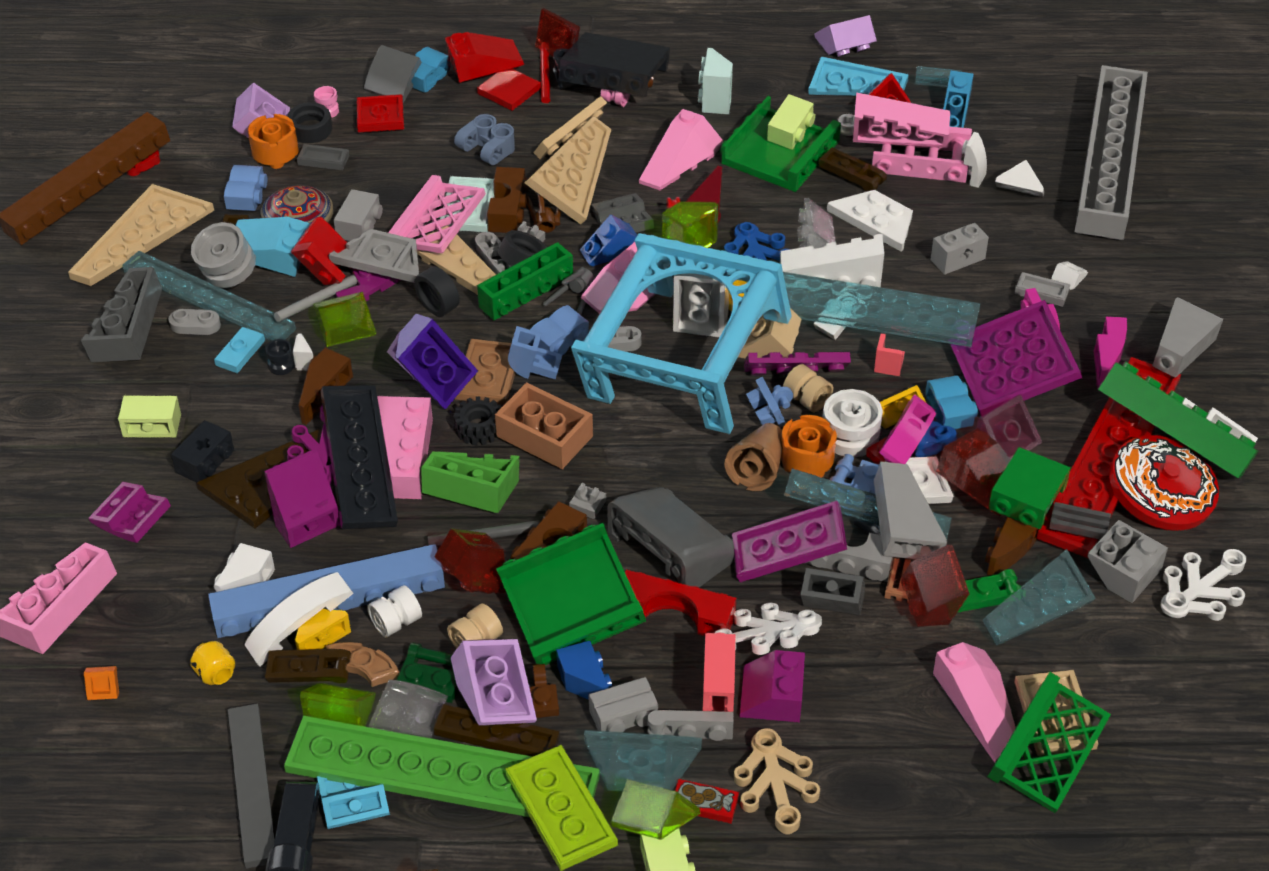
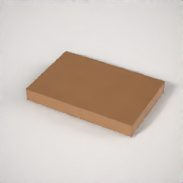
[455,339,516,405]

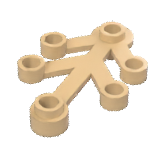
[734,728,820,834]

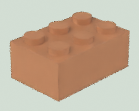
[495,382,593,469]

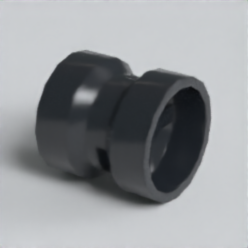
[265,339,295,375]

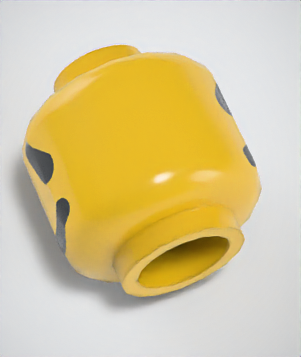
[191,641,235,685]

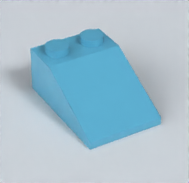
[236,217,311,277]

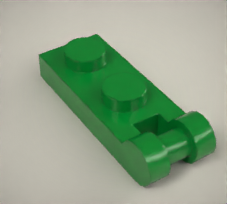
[938,569,1024,615]

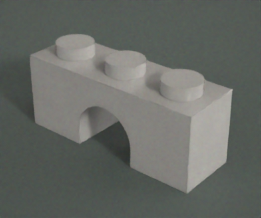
[805,533,894,582]

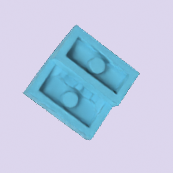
[317,776,390,829]

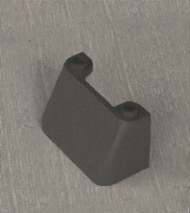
[608,487,734,587]

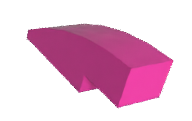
[1094,317,1127,389]

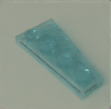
[982,549,1096,645]

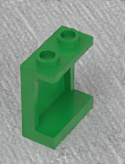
[989,447,1071,529]

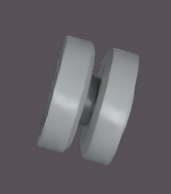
[191,222,256,288]

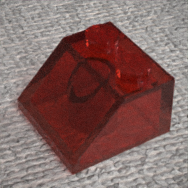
[901,545,969,627]

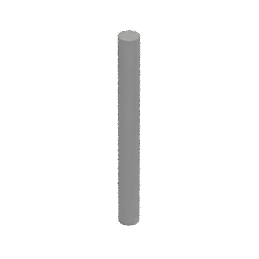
[274,275,357,322]

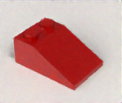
[445,32,524,83]

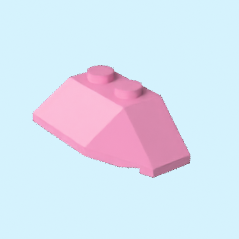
[581,242,655,314]

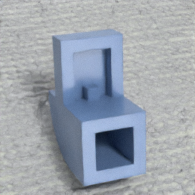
[508,326,562,379]

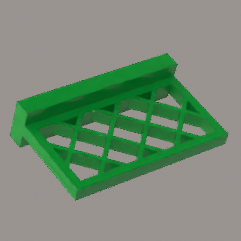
[987,672,1111,813]

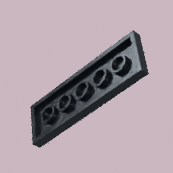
[321,385,398,529]

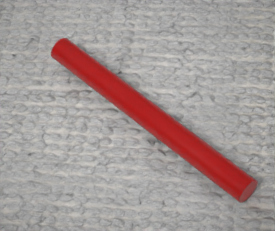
[540,43,550,103]

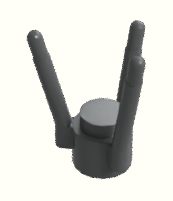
[543,267,594,315]

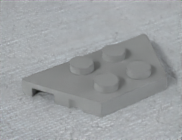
[329,229,419,283]

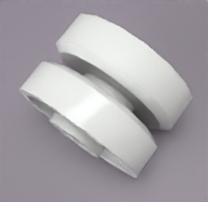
[823,389,883,457]

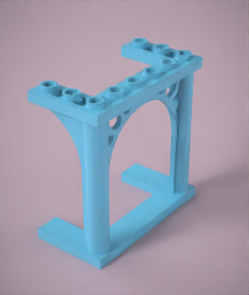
[571,233,792,434]

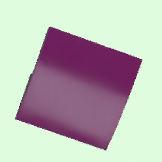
[88,482,171,543]

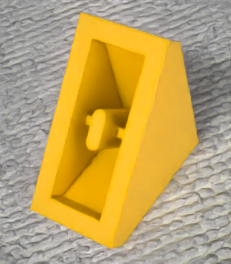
[295,609,351,650]

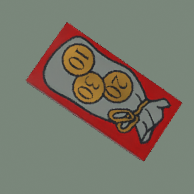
[671,779,739,824]

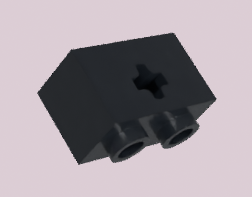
[171,420,234,483]

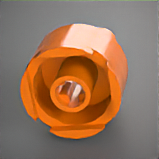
[248,114,299,169]
[781,415,837,479]

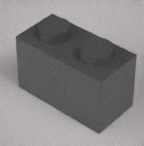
[801,568,865,615]

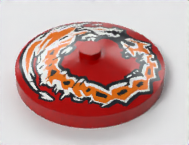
[1109,435,1219,531]

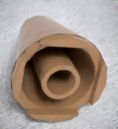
[724,423,783,491]

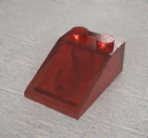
[936,428,1010,517]

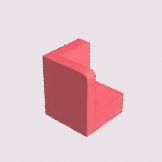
[874,333,905,377]

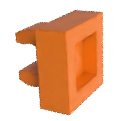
[84,666,119,700]

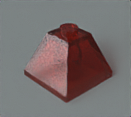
[535,8,580,56]

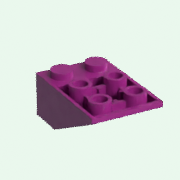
[265,448,340,548]

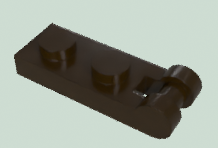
[819,147,887,192]
[265,649,351,683]

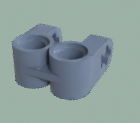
[454,114,515,165]

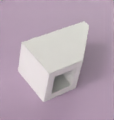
[214,543,275,592]

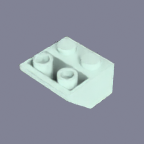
[698,48,733,114]

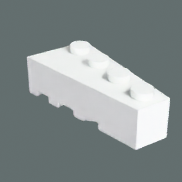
[780,234,884,291]

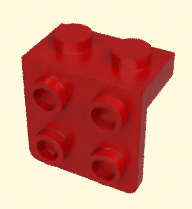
[291,217,347,285]

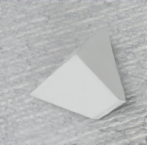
[995,160,1044,197]

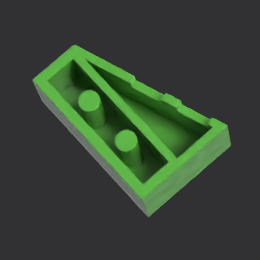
[421,451,519,513]

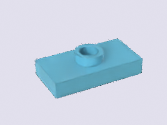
[214,327,265,373]

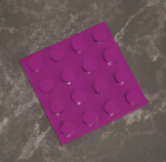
[948,300,1082,417]

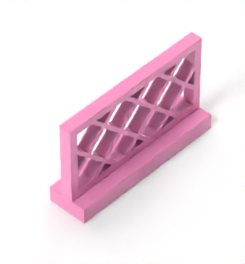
[388,175,486,253]

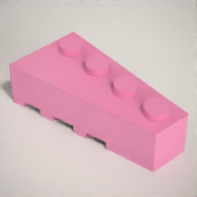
[853,93,950,148]
[377,396,433,499]
[0,543,117,654]

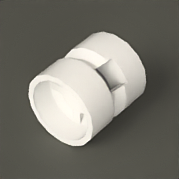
[368,585,422,637]

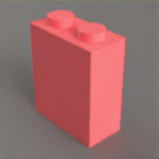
[703,633,736,712]

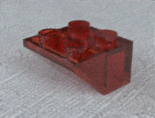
[434,528,506,594]

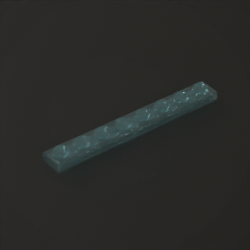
[123,251,296,341]

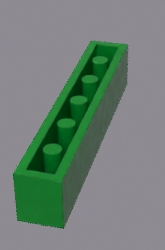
[1098,361,1259,478]

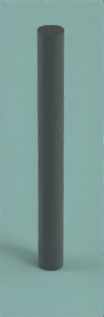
[428,520,539,546]

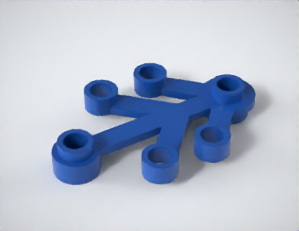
[724,222,790,262]

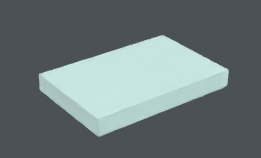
[440,176,494,232]

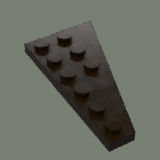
[197,428,331,529]

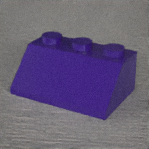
[395,314,478,410]

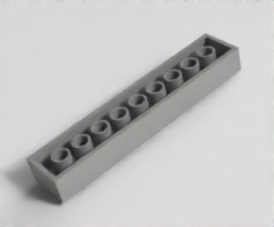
[1074,65,1148,240]

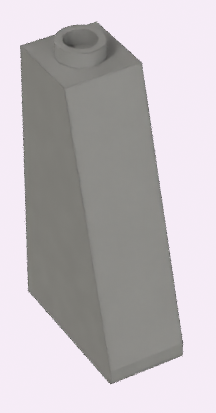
[1152,297,1223,378]
[874,462,947,561]

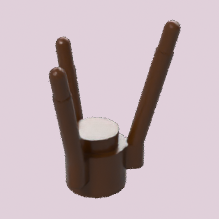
[527,193,562,233]

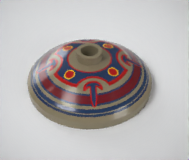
[261,185,333,223]

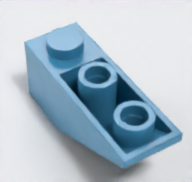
[943,70,973,128]

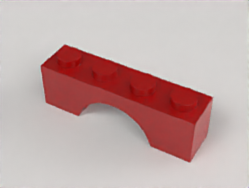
[625,570,736,636]

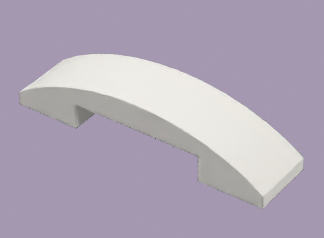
[244,572,354,666]

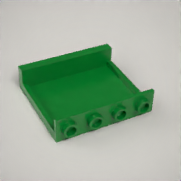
[720,96,841,192]
[496,523,646,665]

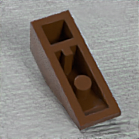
[299,347,353,425]

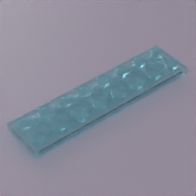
[783,272,980,347]

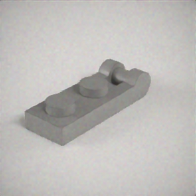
[648,710,733,743]

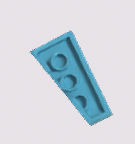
[809,57,908,96]

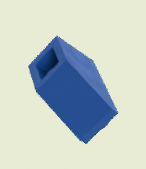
[580,214,638,266]
[556,641,612,700]

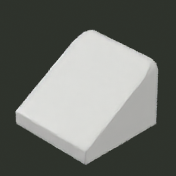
[1051,261,1088,290]
[293,334,313,371]

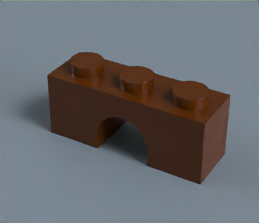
[487,167,529,233]
[511,501,587,559]

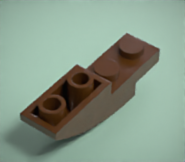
[985,513,1047,576]

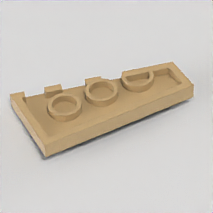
[417,225,496,295]

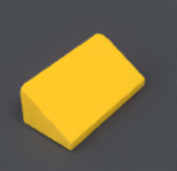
[880,385,926,429]

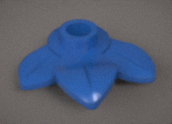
[915,421,957,457]

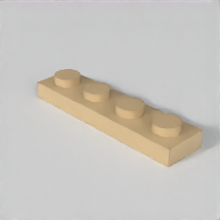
[534,96,607,159]

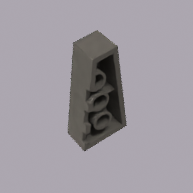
[81,267,162,362]

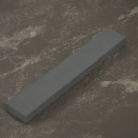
[228,704,275,869]

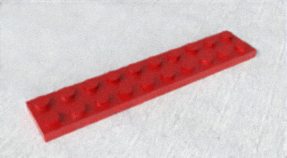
[1037,357,1181,559]

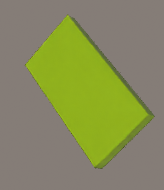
[506,745,618,871]

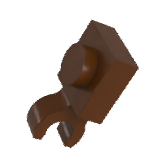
[529,664,559,718]

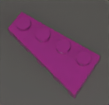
[744,352,851,376]

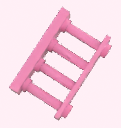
[872,126,972,183]

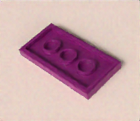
[732,501,847,582]

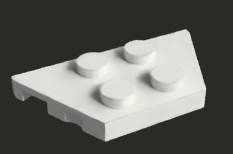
[827,190,913,251]

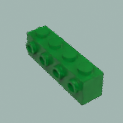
[477,242,573,320]

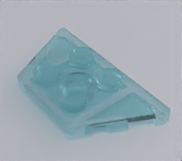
[584,730,702,794]

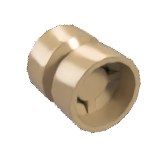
[783,364,833,412]
[447,604,503,649]

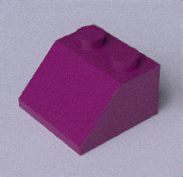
[740,650,805,722]

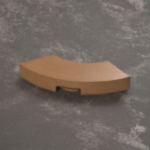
[326,642,400,687]

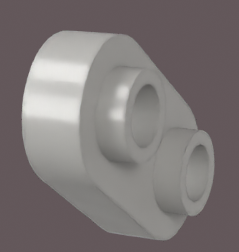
[169,309,221,335]

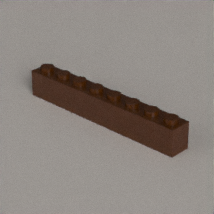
[0,112,170,245]

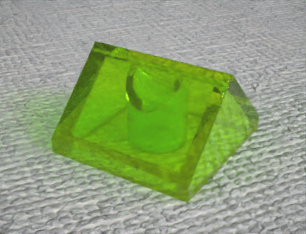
[300,683,376,727]
[611,780,700,840]

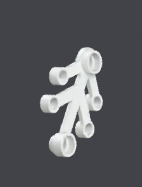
[1160,549,1246,621]
[715,603,822,655]

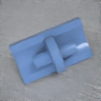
[746,377,793,428]

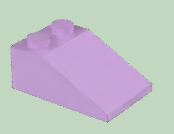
[451,639,537,725]

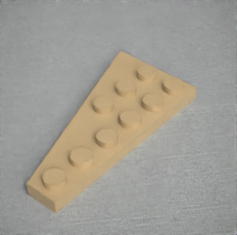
[525,116,611,224]
[68,184,214,286]

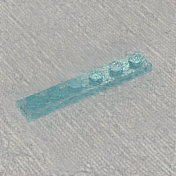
[784,469,952,540]

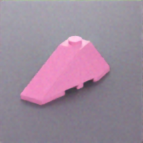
[639,109,723,190]
[933,642,1016,763]

